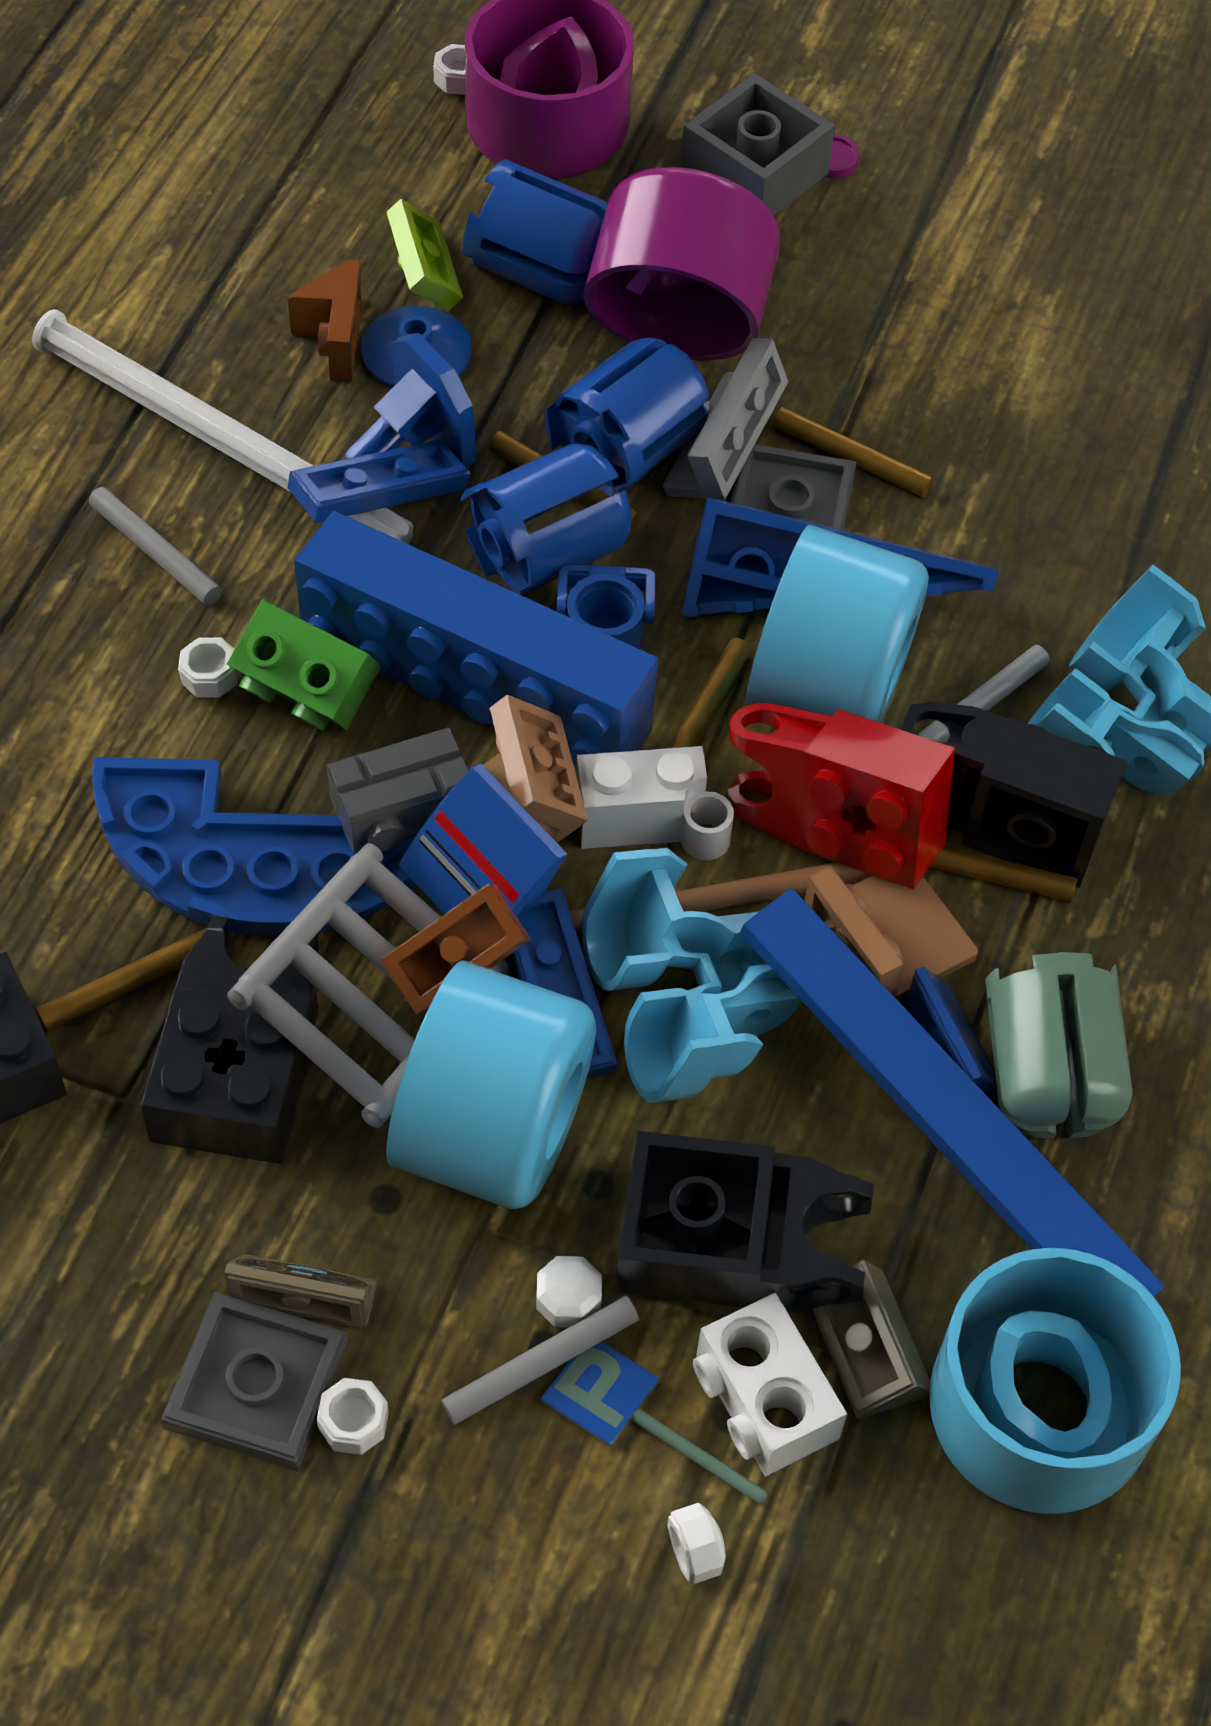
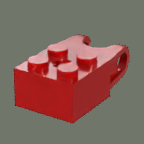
[727,703,955,890]

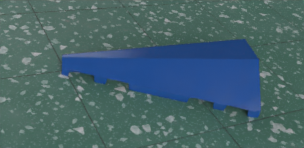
[681,497,999,617]

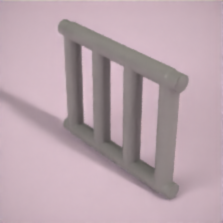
[227,843,510,1128]

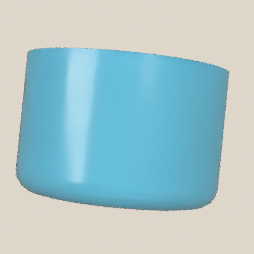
[745,524,929,723]
[386,960,596,1209]
[929,1248,1181,1514]

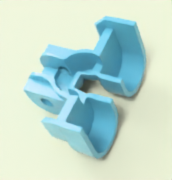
[1027,565,1211,794]
[582,848,801,1103]

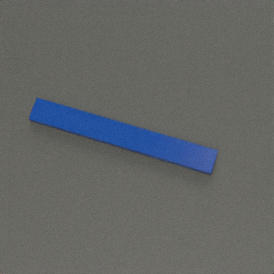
[739,887,1165,1297]

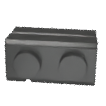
[326,728,468,853]

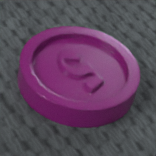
[825,134,859,178]

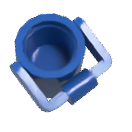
[557,565,655,650]

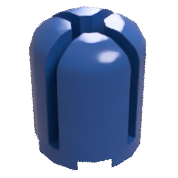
[462,159,608,305]
[545,338,710,496]
[460,444,631,596]

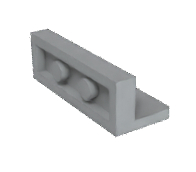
[663,338,788,500]

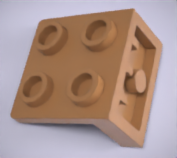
[483,695,588,843]
[804,866,978,1001]

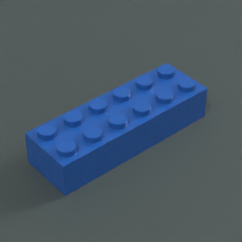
[294,510,658,766]

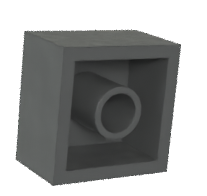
[681,73,835,216]

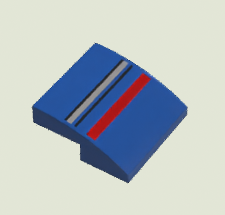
[399,763,567,917]

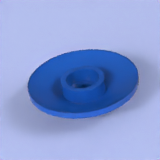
[361,306,472,389]

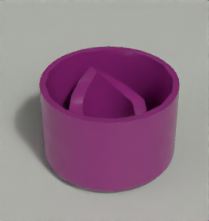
[465,0,634,179]
[584,167,781,361]

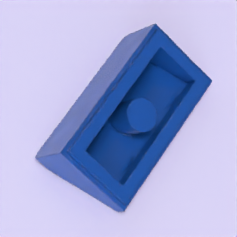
[906,967,998,1100]

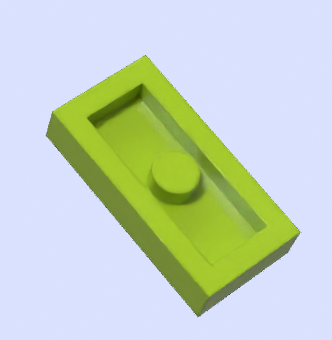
[386,199,463,311]

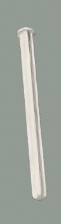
[32,309,414,544]

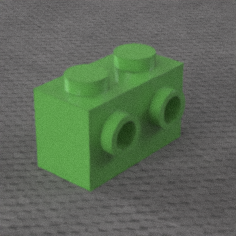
[227,599,381,731]

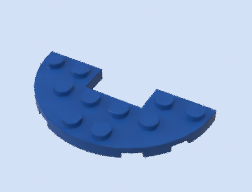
[92,757,471,936]

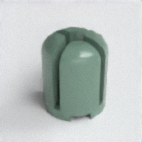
[985,952,1133,1139]

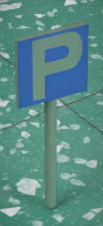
[541,1342,767,1503]

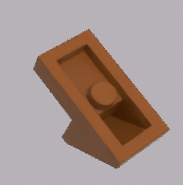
[288,259,363,381]
[380,883,531,1015]

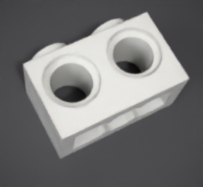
[693,1292,847,1477]

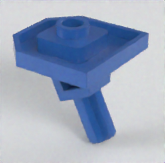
[346,333,477,468]

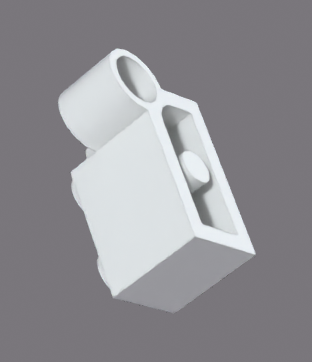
[576,746,734,861]

